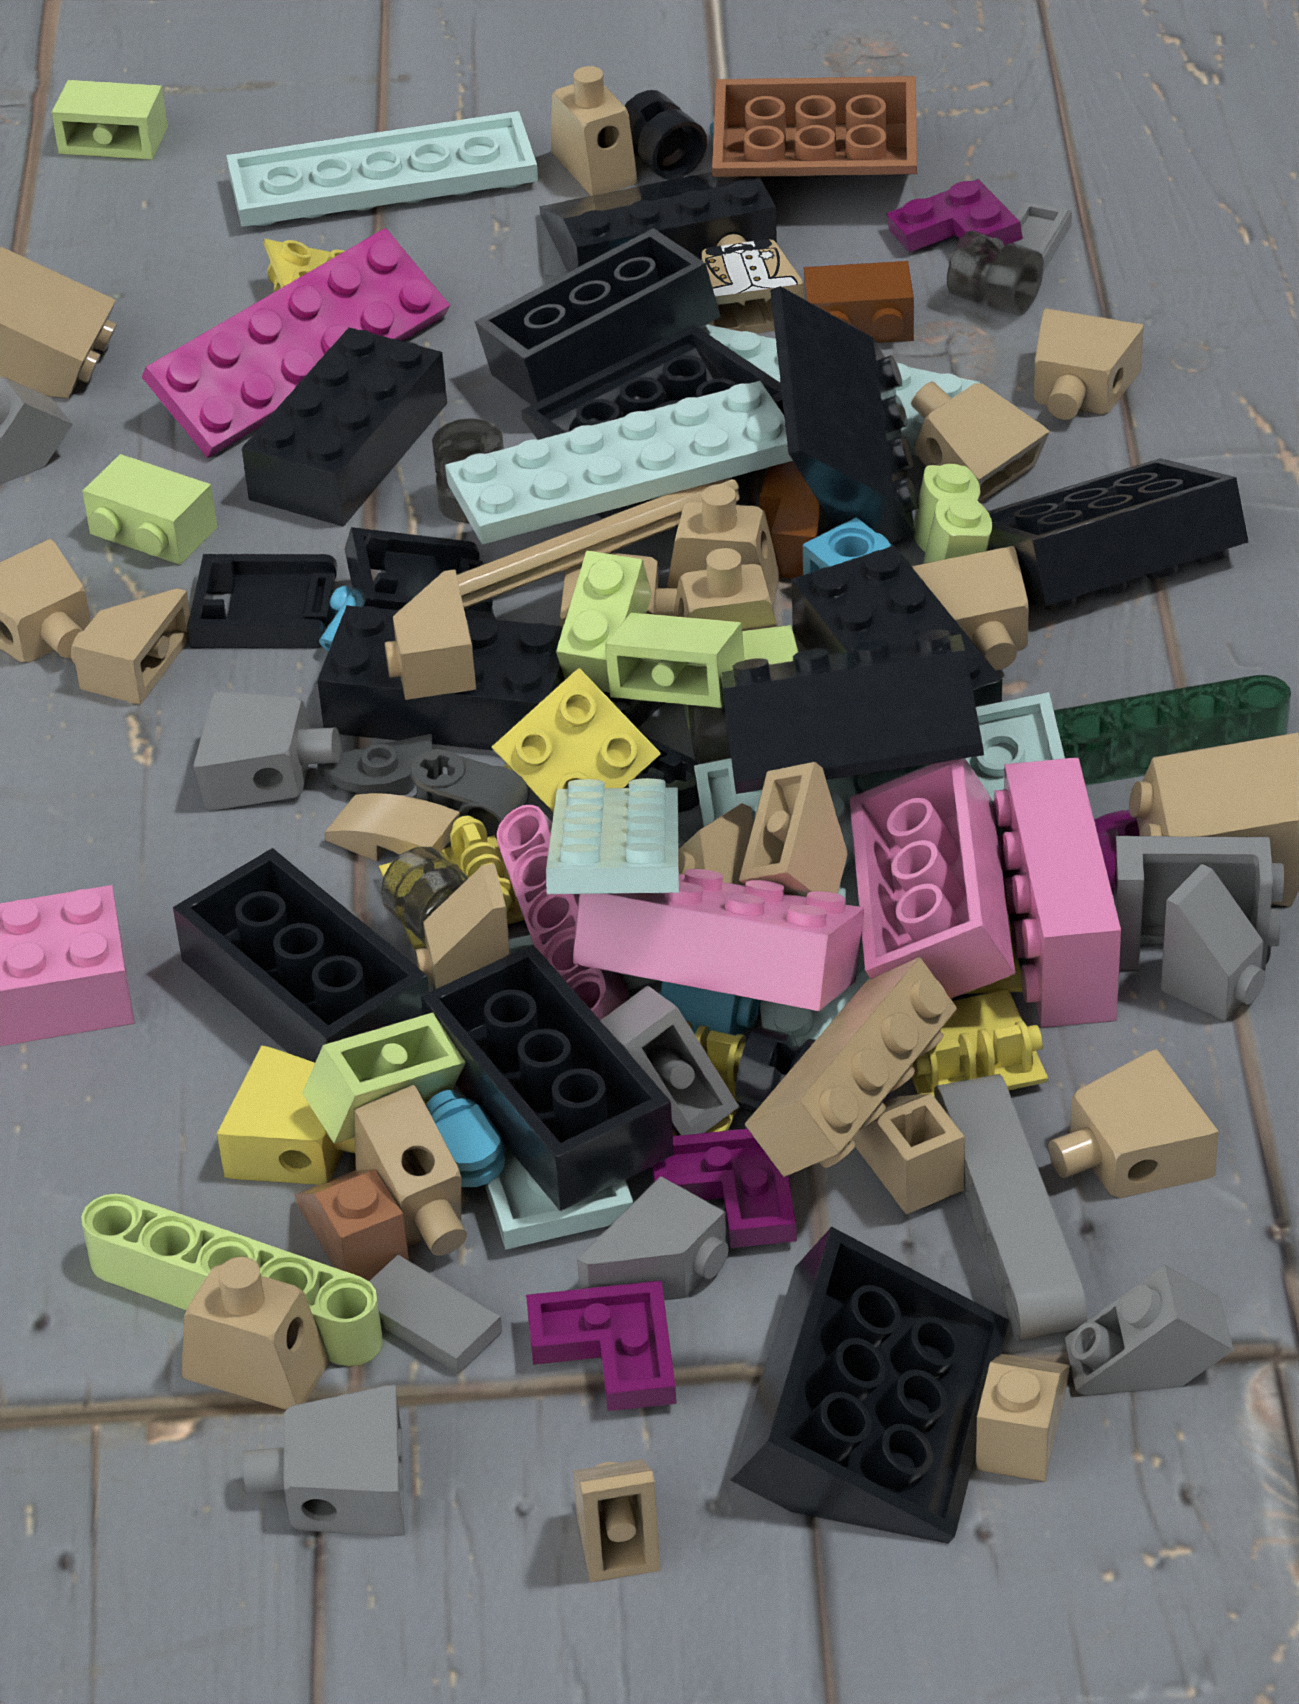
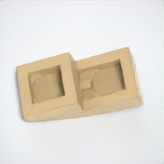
[325,793,460,867]

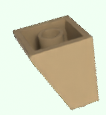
[0,246,117,398]
[1129,732,1299,907]

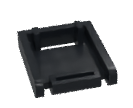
[344,527,495,620]
[187,554,338,649]

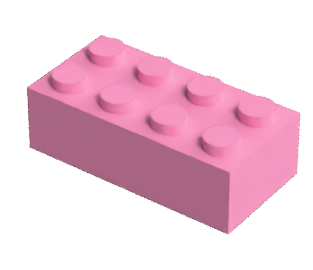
[849,758,1015,999]
[994,758,1121,1028]
[573,869,864,1011]
[0,885,135,1046]

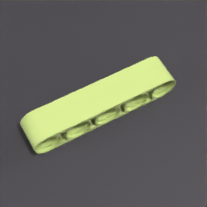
[81,1193,383,1367]

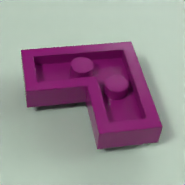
[886,179,1023,257]
[652,1129,797,1248]
[526,1281,677,1411]

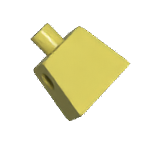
[217,1046,355,1185]

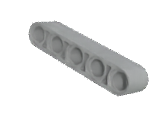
[934,1074,1087,1341]

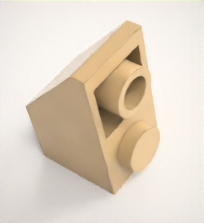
[852,1093,965,1215]

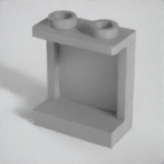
[1113,836,1284,971]

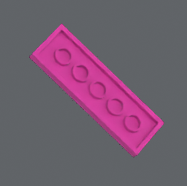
[142,228,450,458]

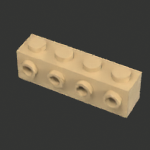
[745,957,957,1177]

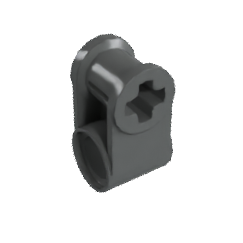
[411,749,530,839]

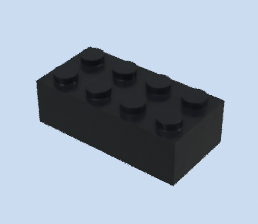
[474,228,721,405]
[241,327,447,527]
[791,545,1003,707]
[317,605,565,751]
[173,848,429,1063]
[421,944,674,1211]

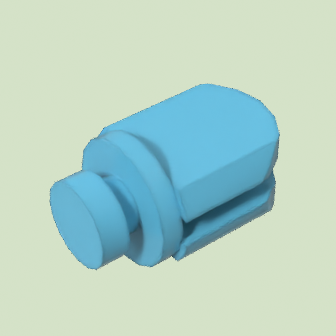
[426,1090,505,1187]

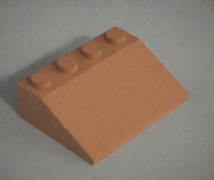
[712,76,917,177]

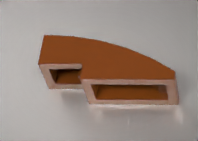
[760,461,820,579]

